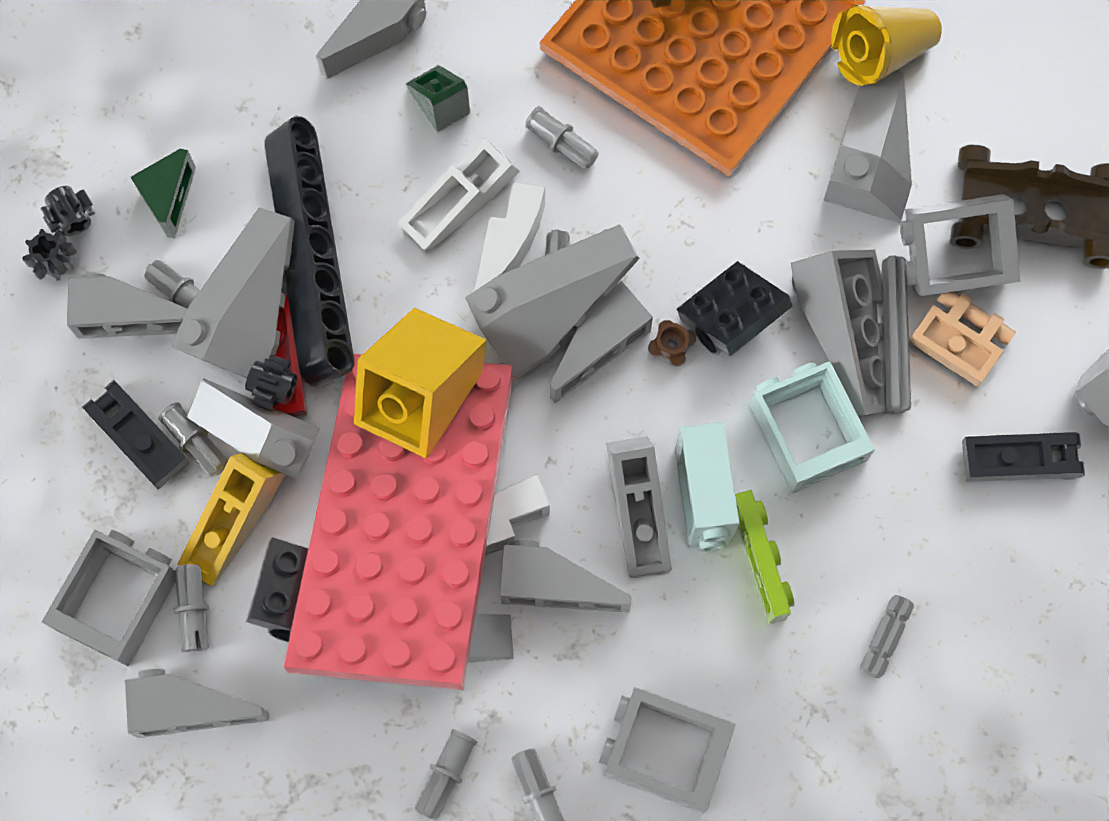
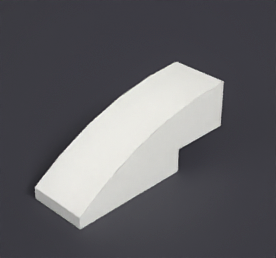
[398,138,520,251]
[474,182,545,291]
[485,474,550,556]

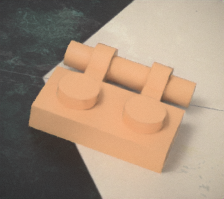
[909,292,1016,387]

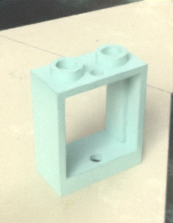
[749,361,875,493]
[675,422,739,552]

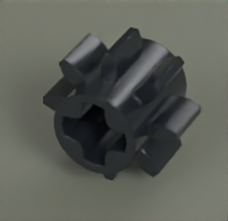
[41,186,95,236]
[22,229,77,281]
[245,355,298,411]

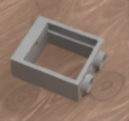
[900,194,1020,296]
[42,530,176,667]
[599,687,736,813]

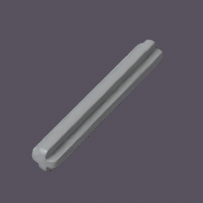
[882,255,911,413]

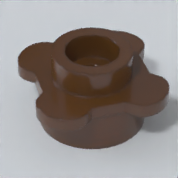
[648,320,696,367]

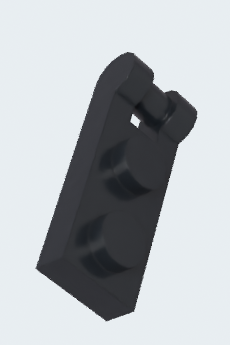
[82,380,190,490]
[962,432,1085,482]

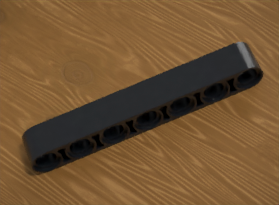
[264,116,354,388]

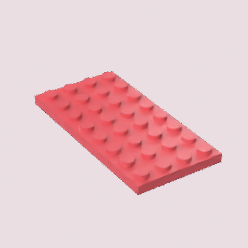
[284,354,513,690]

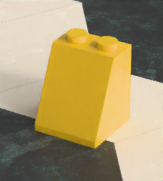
[354,308,487,458]

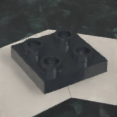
[676,261,793,356]
[246,537,309,642]

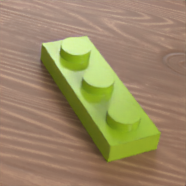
[735,489,794,625]

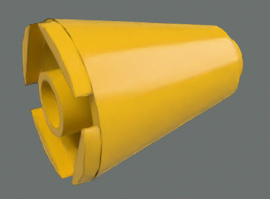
[831,5,942,86]

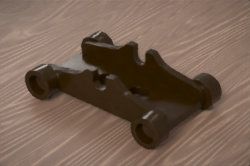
[950,144,1109,269]

